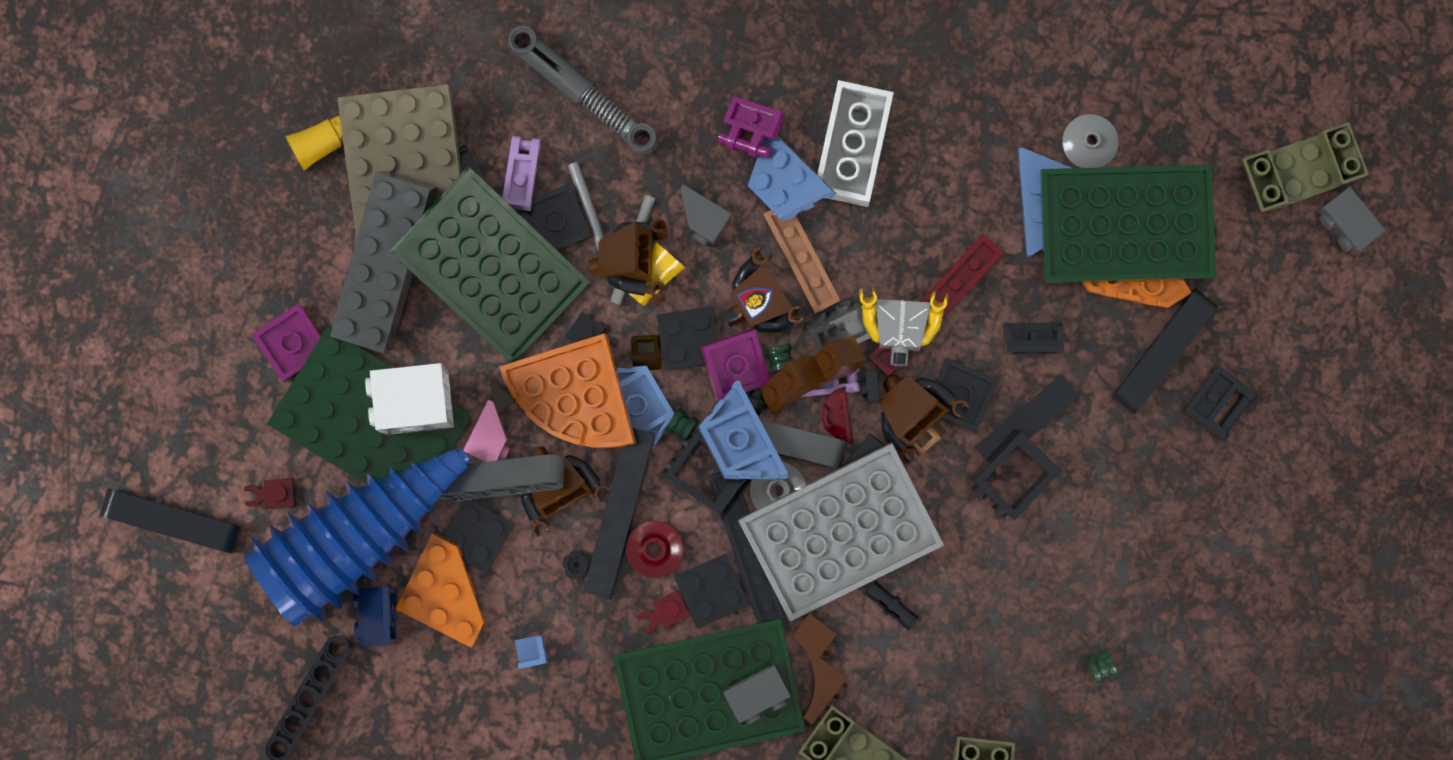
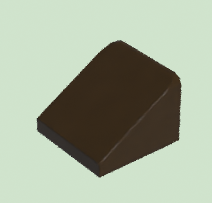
[631,335,661,370]
[489,380,515,416]

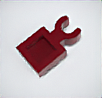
[244,478,296,509]
[636,590,690,633]

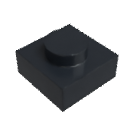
[861,372,881,403]

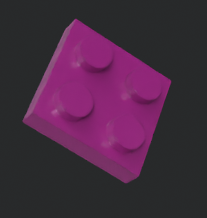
[251,303,321,382]
[700,329,770,401]

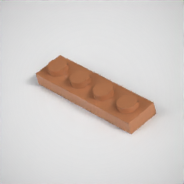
[763,210,841,314]

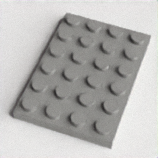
[738,442,944,621]

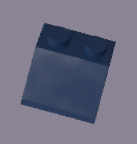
[353,587,397,646]

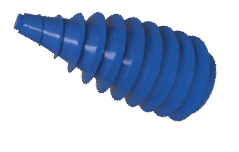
[244,447,471,627]

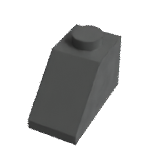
[680,184,731,246]

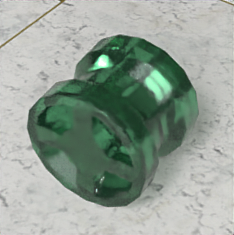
[764,343,795,373]
[665,408,699,442]
[1084,648,1117,683]

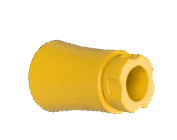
[285,116,343,171]
[629,242,685,306]

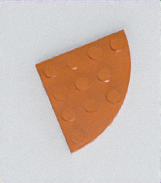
[499,333,637,448]

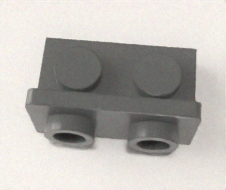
[805,299,871,352]

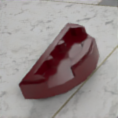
[821,386,854,443]

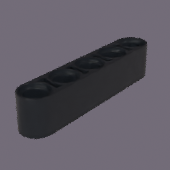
[1112,288,1218,415]
[99,488,241,554]
[265,635,353,760]

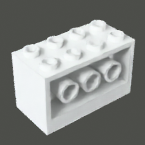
[365,363,454,435]

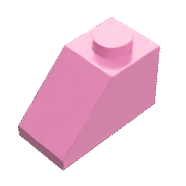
[464,400,510,462]

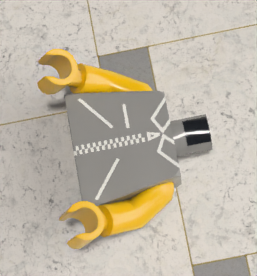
[859,287,948,366]

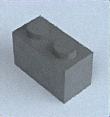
[1317,187,1386,255]
[723,664,791,725]

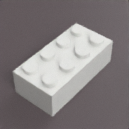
[818,80,894,207]

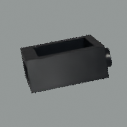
[969,429,1062,520]
[664,431,752,520]

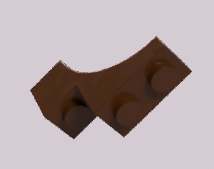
[760,336,867,414]
[792,613,848,725]

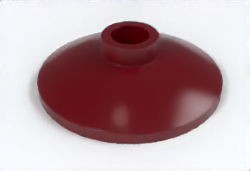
[626,521,683,578]

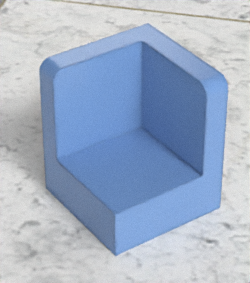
[515,634,549,669]

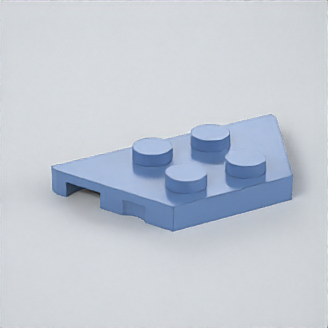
[748,135,837,221]
[1018,148,1071,257]
[617,366,675,451]
[699,380,788,479]

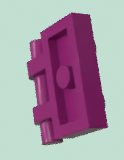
[718,96,786,159]

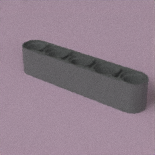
[711,409,847,469]
[437,455,564,502]

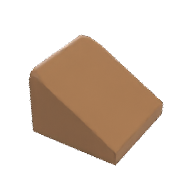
[912,421,946,455]

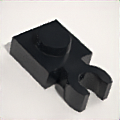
[566,312,619,346]

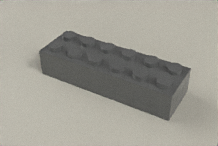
[330,171,438,353]

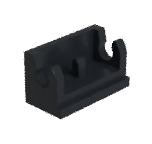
[1003,322,1064,355]

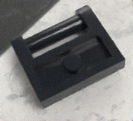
[1184,365,1258,442]

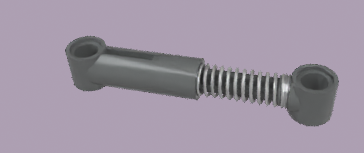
[508,26,657,156]

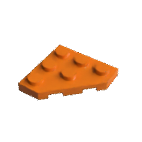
[1082,280,1192,309]
[396,532,486,648]

